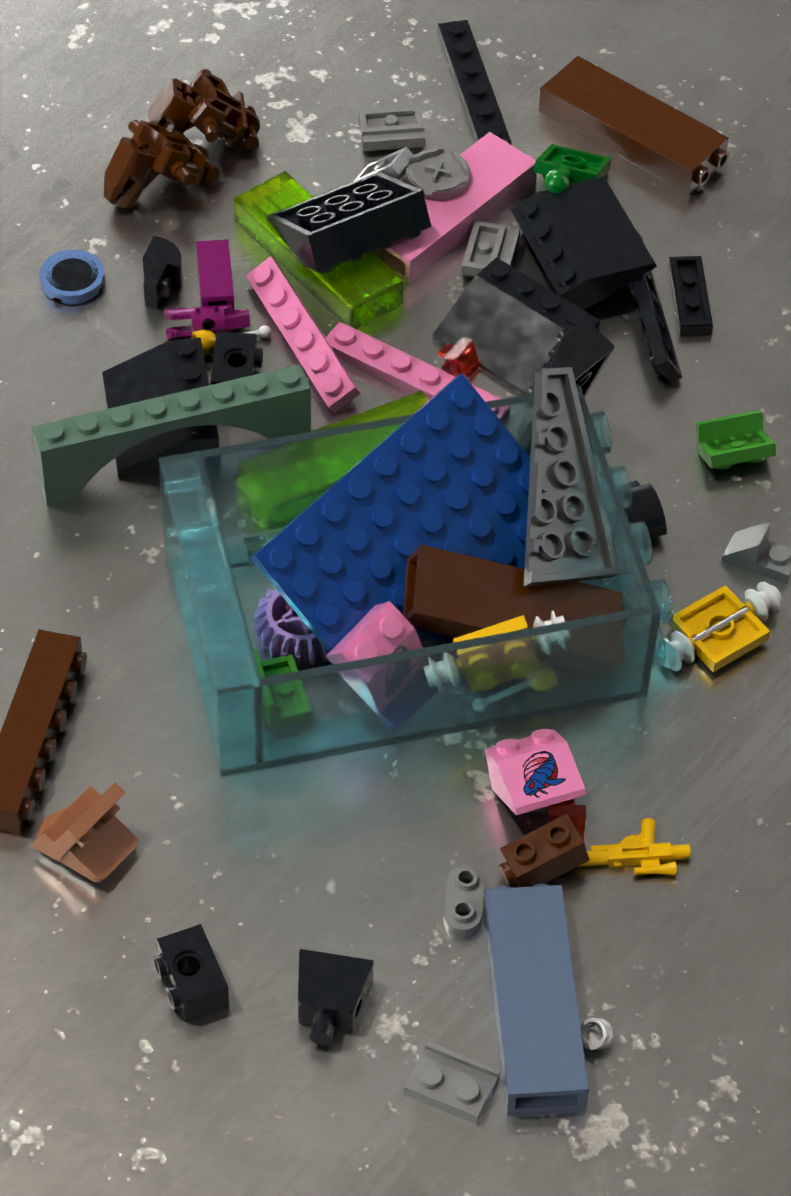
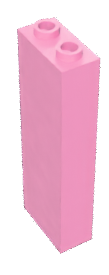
[364,132,537,285]

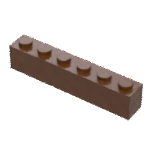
[0,629,87,834]

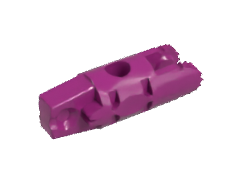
[164,304,250,339]

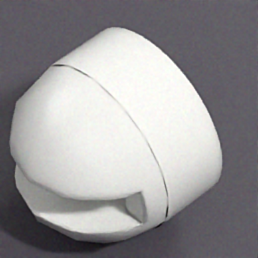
[581,1018,614,1050]

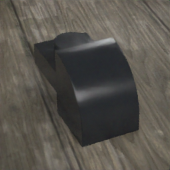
[142,236,183,309]
[605,480,667,544]

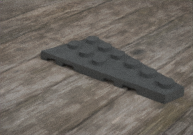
[524,367,620,587]

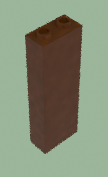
[539,56,729,194]
[402,545,625,671]

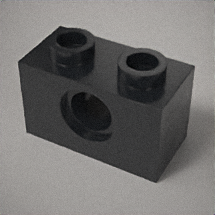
[211,332,263,385]
[153,924,229,1022]

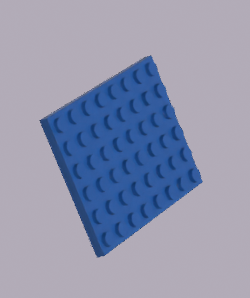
[250,373,530,727]

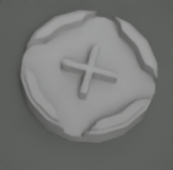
[406,148,470,201]

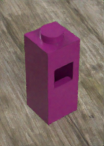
[196,239,234,320]

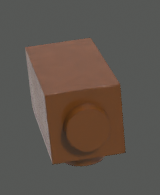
[499,814,589,887]

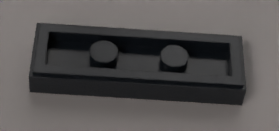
[668,256,713,336]

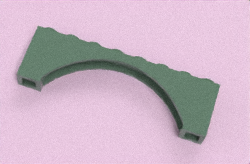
[32,364,311,506]

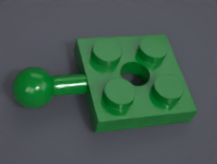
[534,144,612,193]

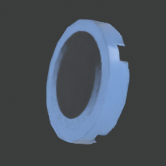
[39,249,105,304]

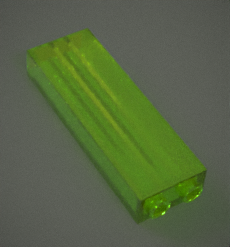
[234,171,403,329]

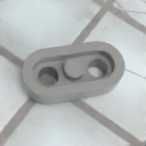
[443,865,485,938]

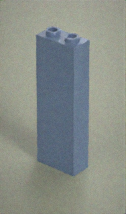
[484,884,589,1114]

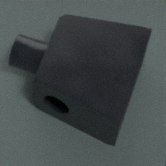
[298,949,374,1045]

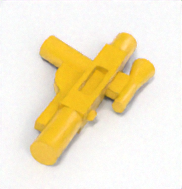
[577,818,691,876]

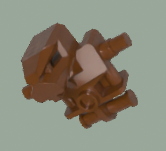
[146,69,260,149]
[104,120,220,208]

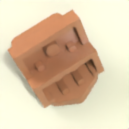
[31,782,138,882]

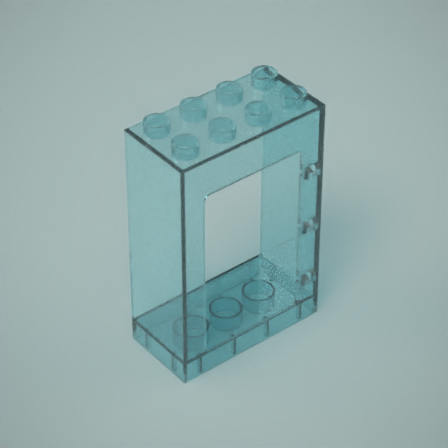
[159,386,673,777]

